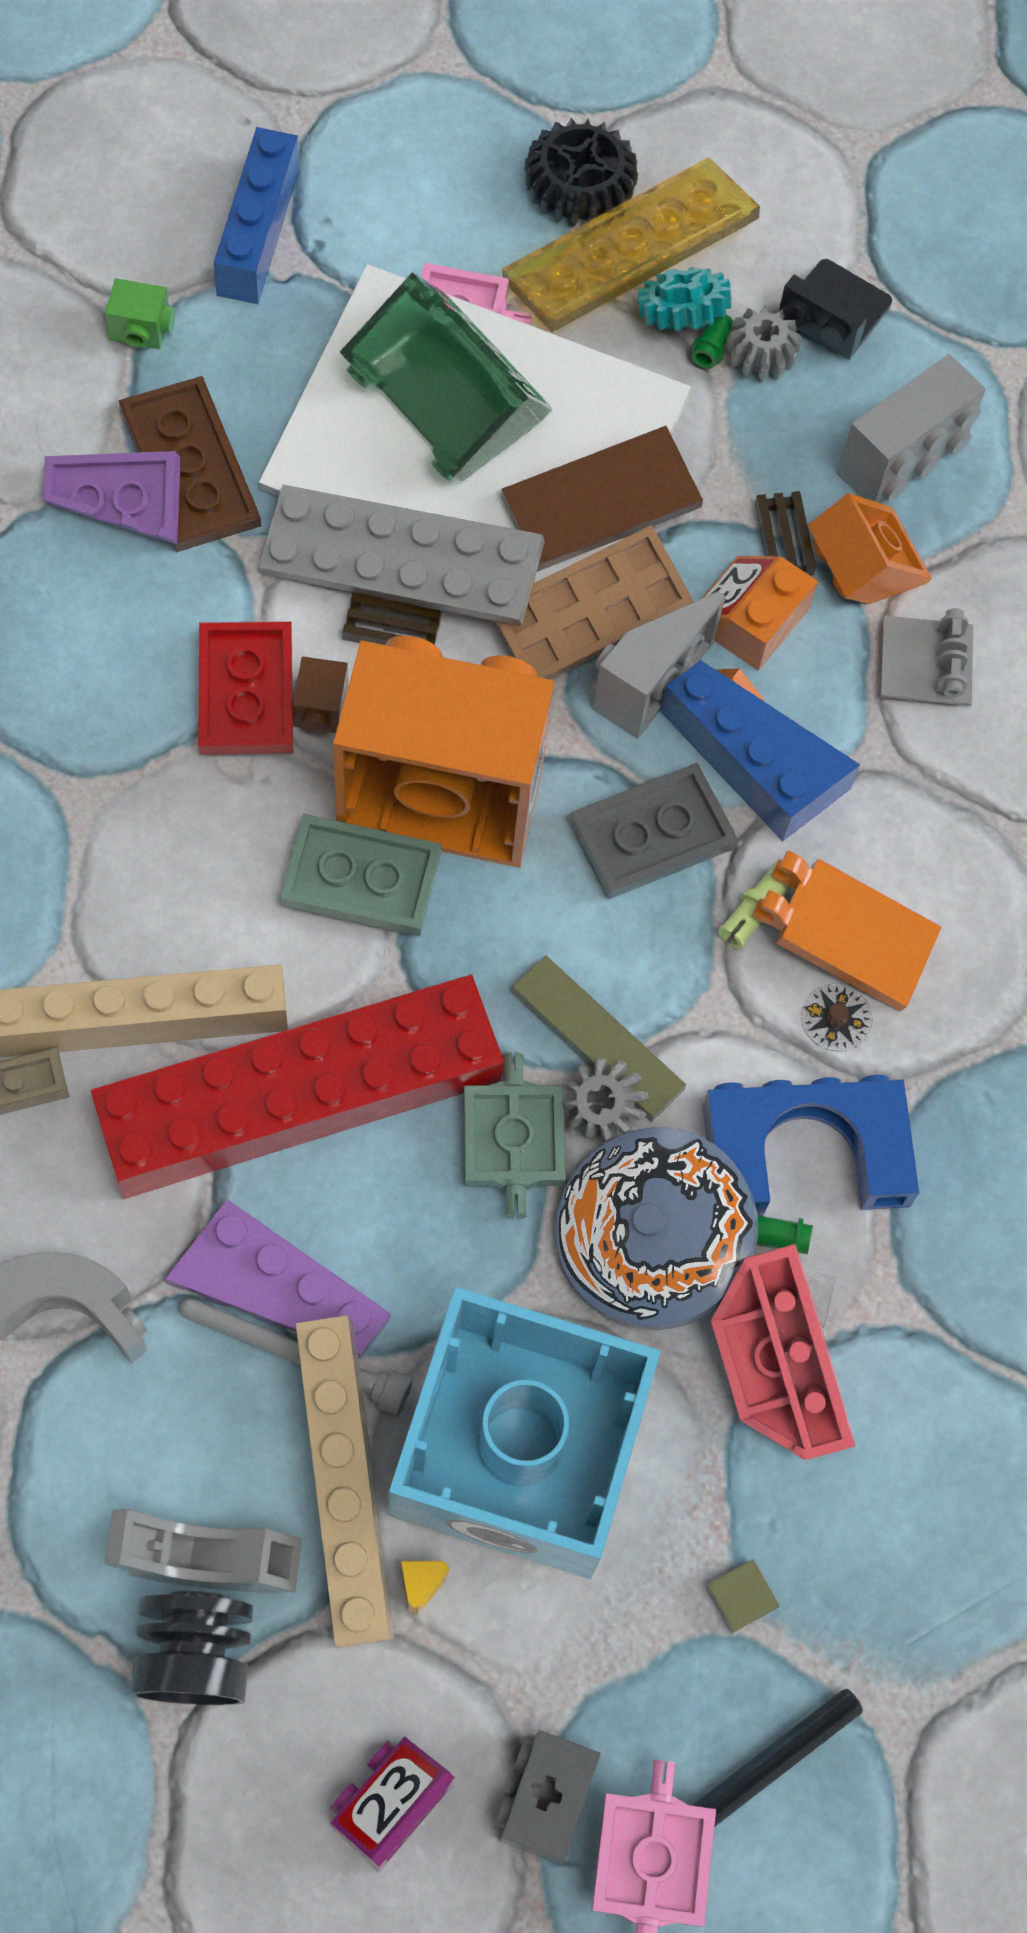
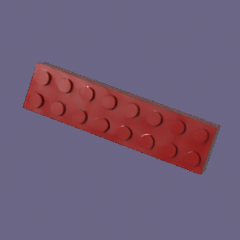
[90,974,504,1200]

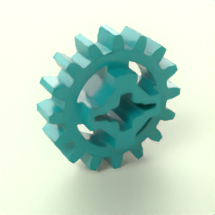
[638,267,732,331]

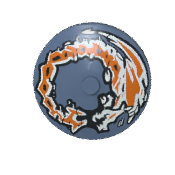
[556,1127,758,1330]

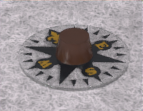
[801,984,873,1052]

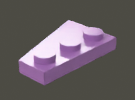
[43,451,181,545]

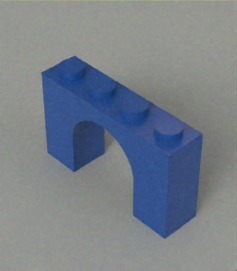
[703,1075,919,1216]

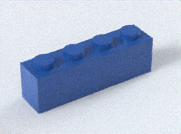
[213,127,300,304]

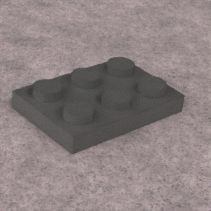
[570,762,739,899]

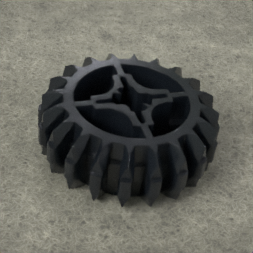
[524,117,638,227]

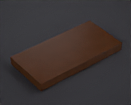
[118,376,262,553]
[502,425,703,572]

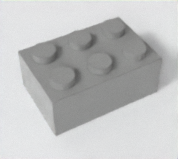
[837,354,986,503]

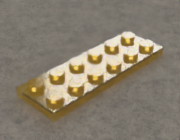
[502,157,760,333]

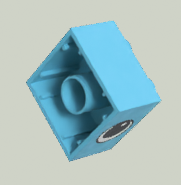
[388,1287,661,1580]

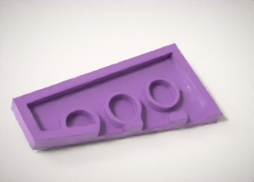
[165,1199,391,1359]

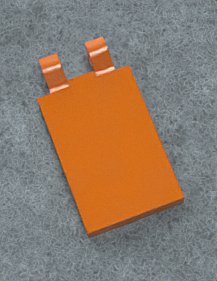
[752,851,942,1011]

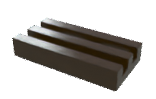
[755,491,816,576]
[342,593,442,645]

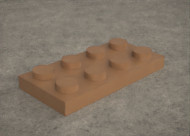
[495,525,694,679]

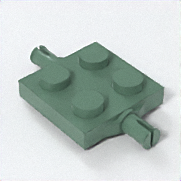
[464,1052,566,1219]

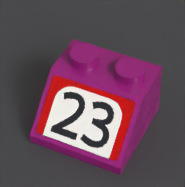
[330,1736,455,1872]

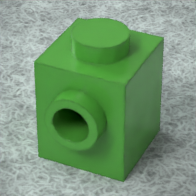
[105,278,175,349]

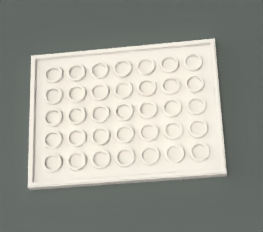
[259,264,691,584]

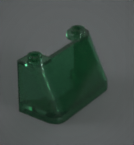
[340,272,553,481]

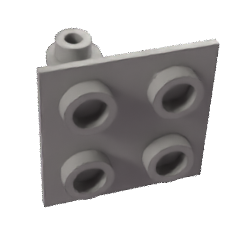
[880,608,973,706]

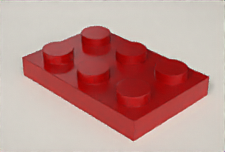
[198,621,293,755]

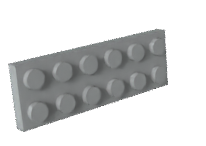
[258,484,545,626]

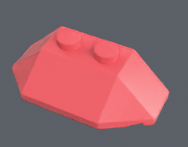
[711,1244,855,1460]

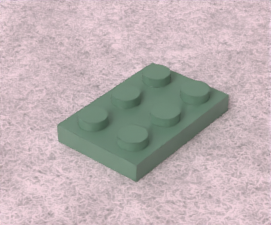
[280,814,442,936]

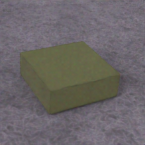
[706,1559,780,1634]

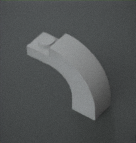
[0,1252,147,1364]
[104,1509,302,1593]

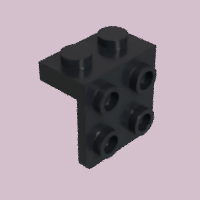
[778,259,892,360]

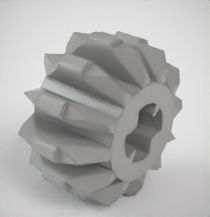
[726,305,801,383]
[563,1058,649,1142]

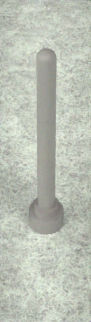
[180,1298,413,1417]

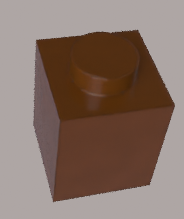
[293,656,348,734]

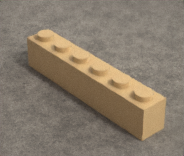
[0,964,288,1058]
[296,1315,395,1648]

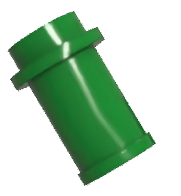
[691,314,733,369]
[757,1214,813,1255]

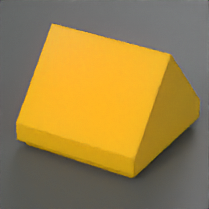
[401,1561,449,1616]

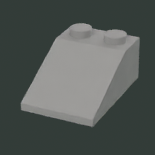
[592,592,726,739]

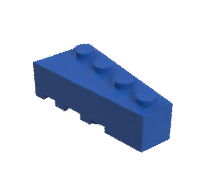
[660,660,860,842]

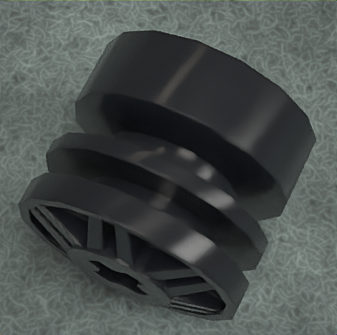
[130,1591,253,1706]

